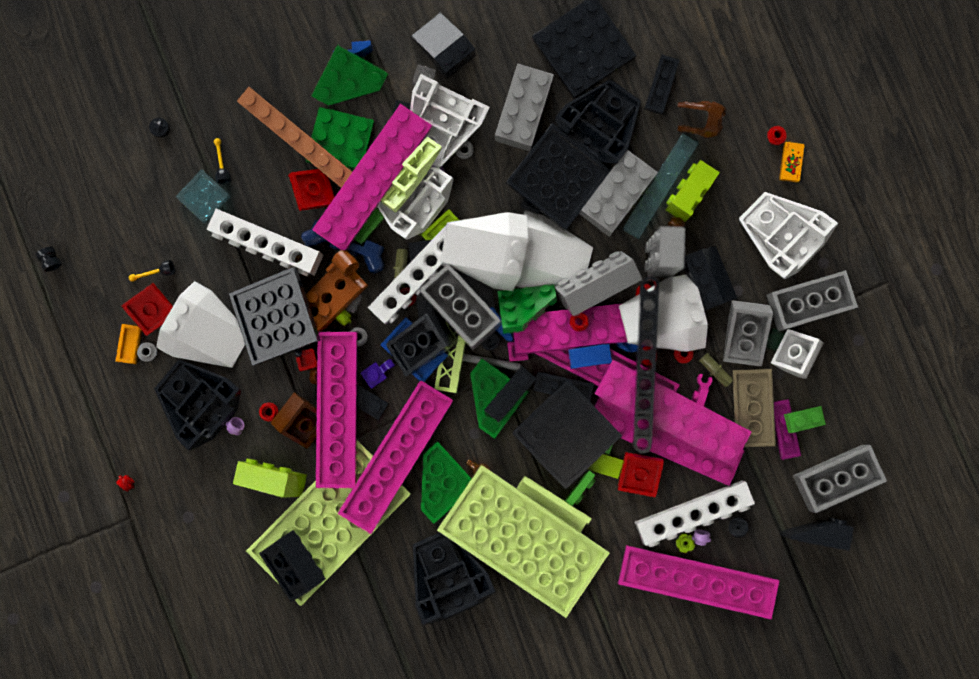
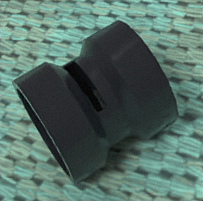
[35,246,62,272]

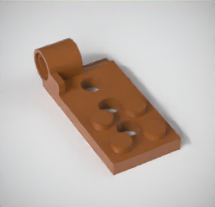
[306,250,368,332]

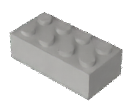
[495,63,554,151]
[580,150,658,237]
[644,227,685,278]
[555,251,642,316]
[419,264,502,350]
[766,271,858,331]
[793,444,887,513]

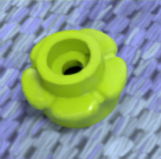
[335,310,351,326]
[676,533,695,553]

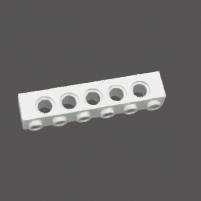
[207,209,323,276]
[368,225,447,324]
[635,480,755,547]

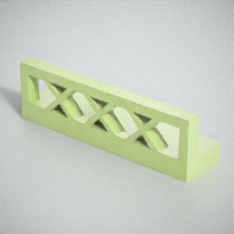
[434,322,466,393]
[516,475,591,533]

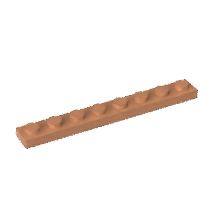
[237,87,352,188]

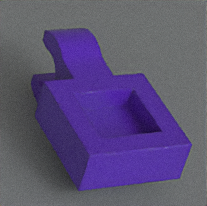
[360,359,395,389]

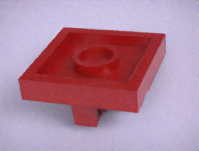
[288,169,335,211]
[121,283,173,336]
[617,452,664,498]

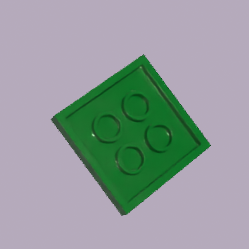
[305,107,375,172]

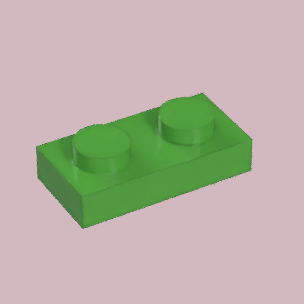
[354,208,385,246]
[784,406,826,433]
[565,470,595,506]

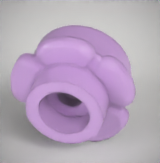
[226,417,244,435]
[692,530,711,546]

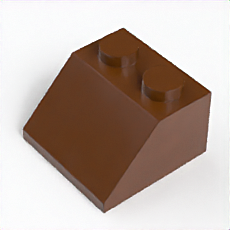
[271,392,317,449]

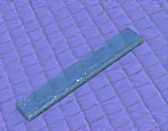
[622,133,698,239]

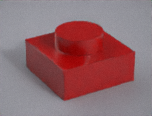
[296,348,317,372]

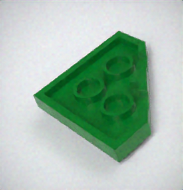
[311,45,388,105]
[497,284,557,334]
[470,358,528,439]
[421,442,472,524]

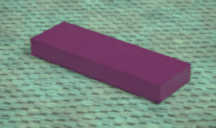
[774,399,801,460]

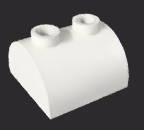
[771,329,823,379]

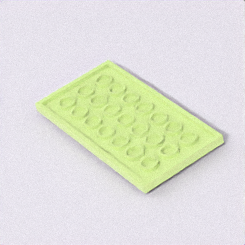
[246,440,411,606]
[437,465,609,618]

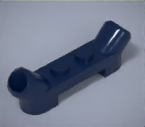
[301,220,385,274]

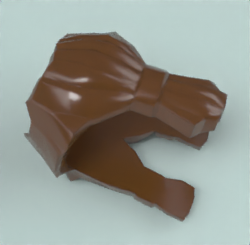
[677,101,726,138]

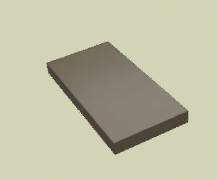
[732,369,776,447]

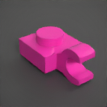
[691,374,713,407]

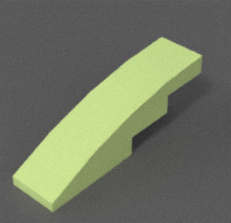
[381,137,442,213]

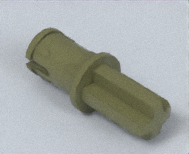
[393,249,408,287]
[699,353,733,387]

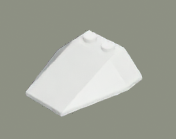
[410,74,490,169]
[377,167,454,240]
[739,192,838,279]
[516,210,593,288]
[441,212,528,291]
[619,275,708,352]
[156,281,245,368]

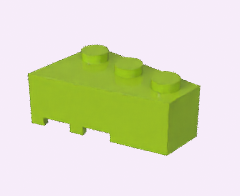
[666,160,719,222]
[233,458,307,497]

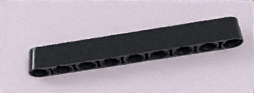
[633,276,659,453]

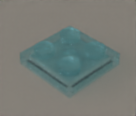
[175,169,230,223]

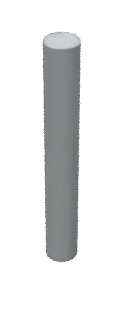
[463,354,520,371]

